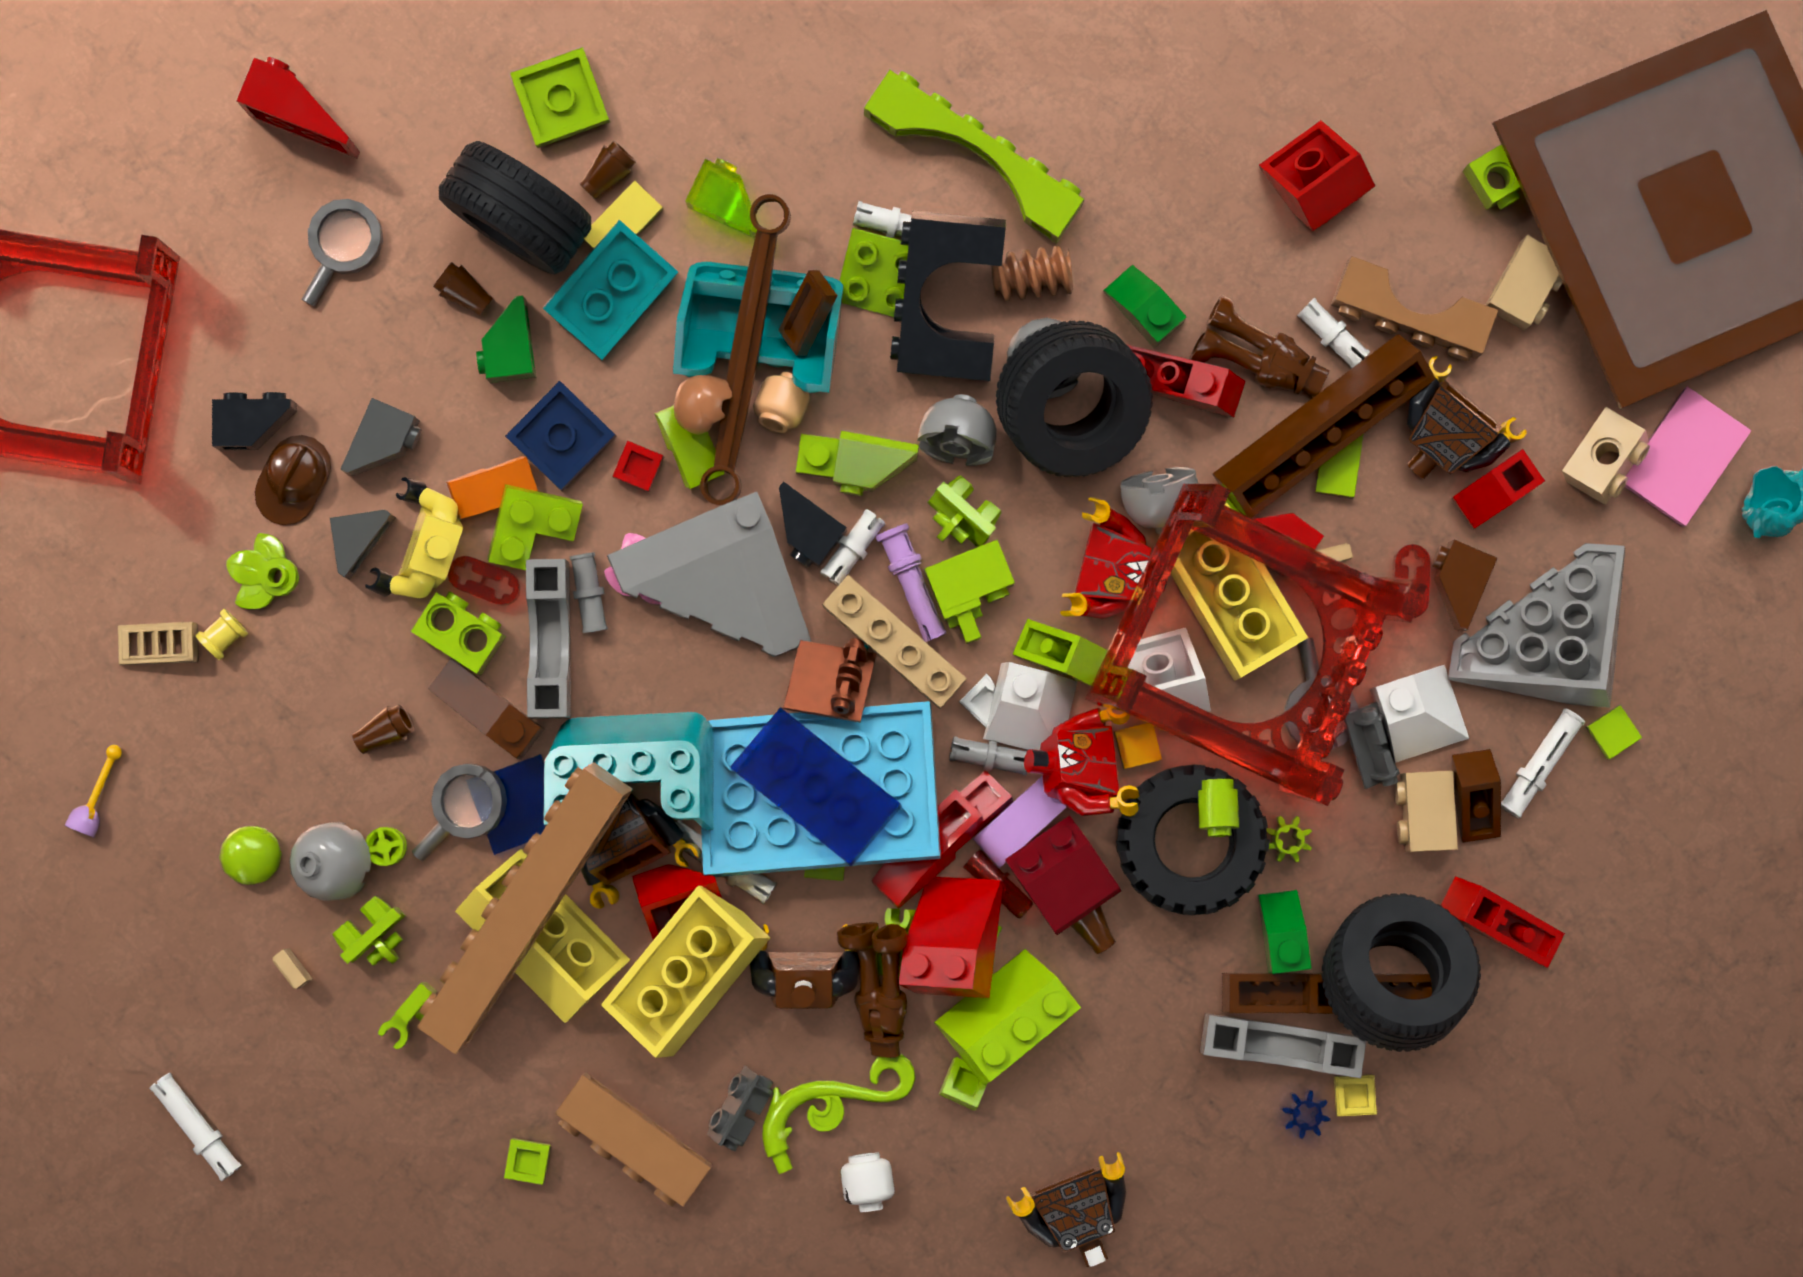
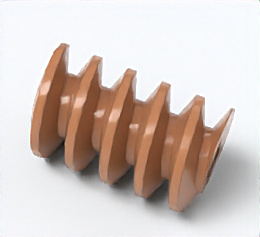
[991,245,1073,301]

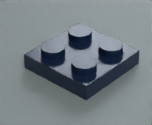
[505,380,616,491]

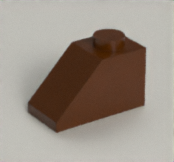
[1432,539,1497,632]
[1452,749,1501,843]

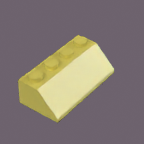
[1154,503,1308,681]
[455,849,630,1023]
[601,885,770,1058]

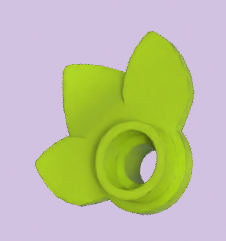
[226,533,299,610]

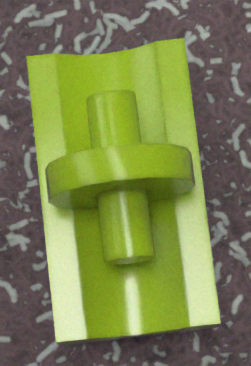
[927,475,1002,547]
[332,896,406,966]

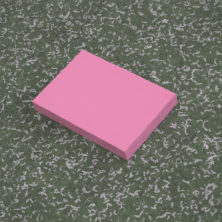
[1625,386,1752,527]

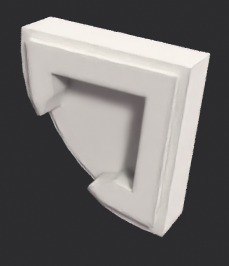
[959,674,996,728]

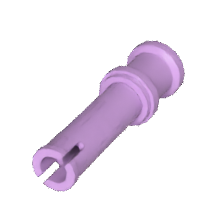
[875,523,947,642]

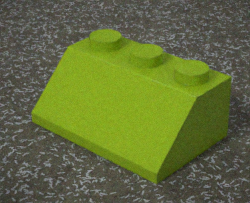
[934,949,1081,1084]

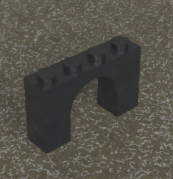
[890,211,1006,381]

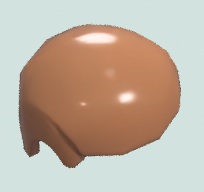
[674,375,732,435]

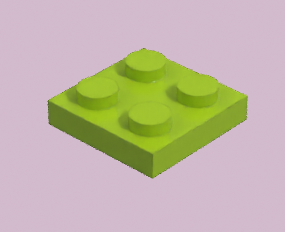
[510,47,610,148]

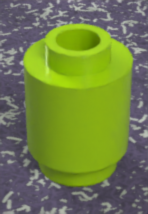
[1198,779,1239,837]

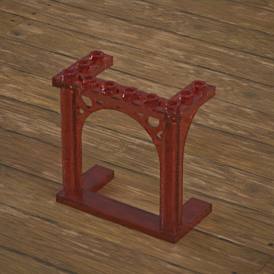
[0,229,180,485]
[1086,484,1427,806]

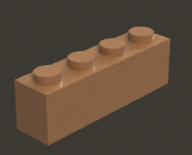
[555,1073,713,1207]

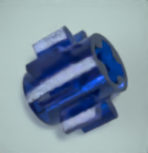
[1280,1089,1331,1139]

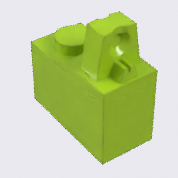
[924,539,1015,644]

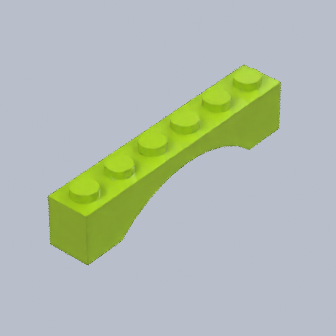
[864,70,1084,244]

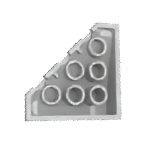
[607,492,811,657]
[1448,543,1625,708]

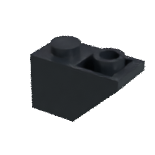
[212,392,297,450]

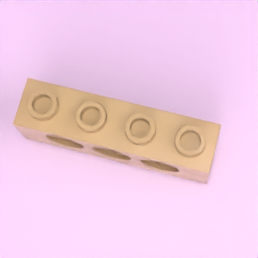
[822,575,967,709]

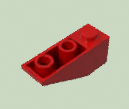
[1126,344,1246,418]

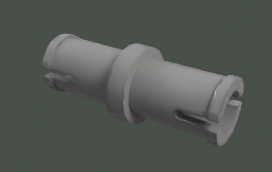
[570,552,608,633]
[949,736,1027,776]

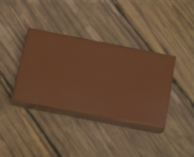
[778,270,838,356]

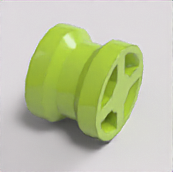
[366,827,408,866]

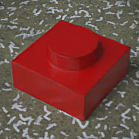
[612,440,664,492]

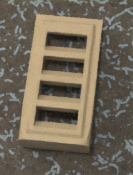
[118,622,198,665]

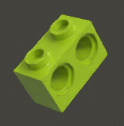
[1463,145,1521,210]
[411,591,506,676]

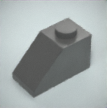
[340,398,422,476]

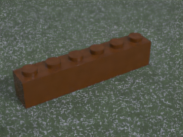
[1212,334,1436,520]

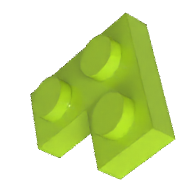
[487,484,583,570]

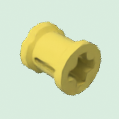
[195,608,249,660]

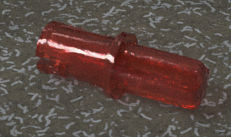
[963,850,1033,918]

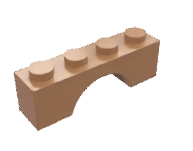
[1331,256,1498,361]

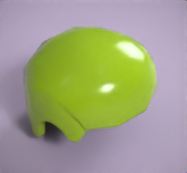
[219,826,282,885]

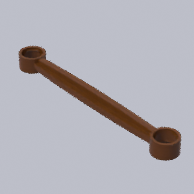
[700,194,791,506]

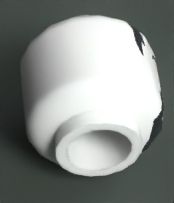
[840,1152,895,1212]

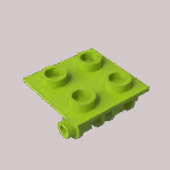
[839,228,908,317]

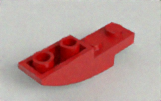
[872,771,1013,909]

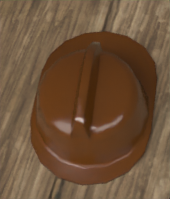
[255,435,331,525]

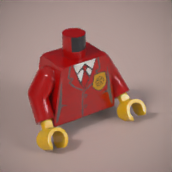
[1060,497,1170,619]
[1024,696,1139,816]

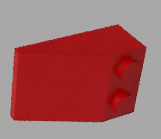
[236,57,360,159]
[899,877,1004,998]

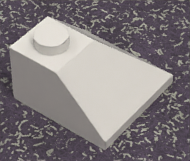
[1111,627,1211,722]
[983,662,1077,750]
[1370,665,1469,763]

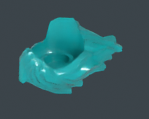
[1741,466,1803,538]

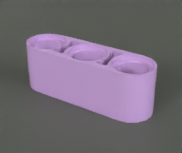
[973,775,1067,868]

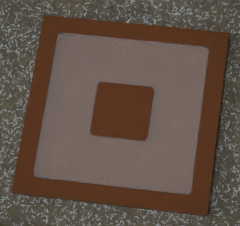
[1492,10,1803,409]

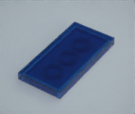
[730,707,902,867]

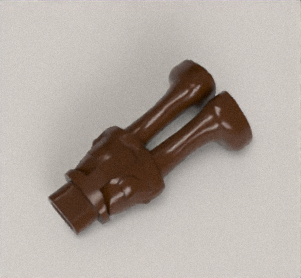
[1190,295,1330,397]
[837,922,908,1058]

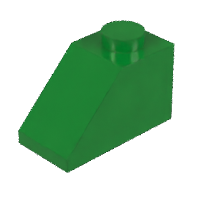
[1103,265,1187,349]
[476,295,537,383]
[1258,890,1312,974]

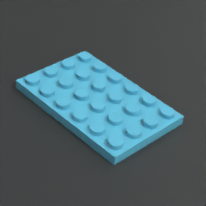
[701,701,941,877]

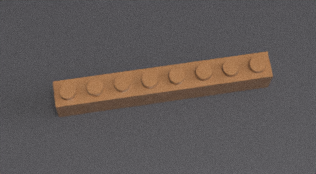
[417,762,633,1055]

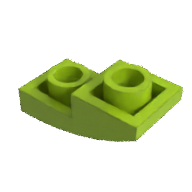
[654,405,725,489]

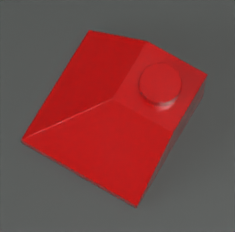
[632,864,722,940]

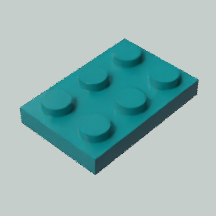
[543,220,678,360]

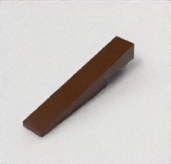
[1222,973,1432,1014]

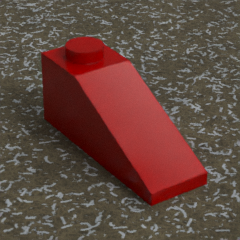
[1441,876,1565,968]

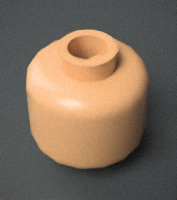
[753,372,810,433]

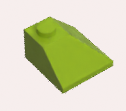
[833,431,919,496]

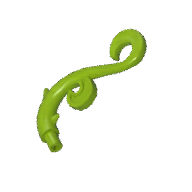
[762,1054,916,1174]

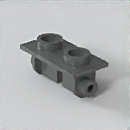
[1343,702,1400,789]
[707,1065,773,1151]

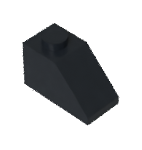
[779,481,847,568]

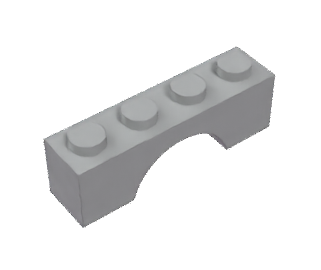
[526,559,571,719]
[1200,1013,1366,1078]

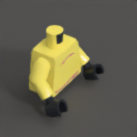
[365,477,463,598]

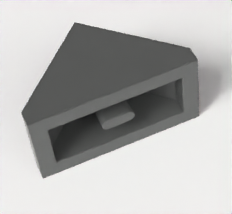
[330,509,396,580]

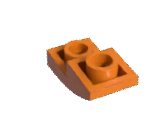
[446,456,538,519]

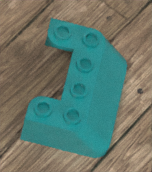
[673,262,843,393]
[544,712,713,830]

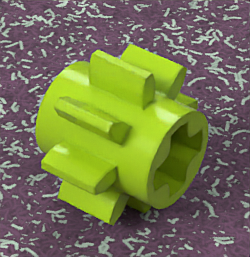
[1266,816,1312,863]

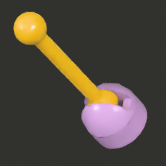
[65,745,122,838]

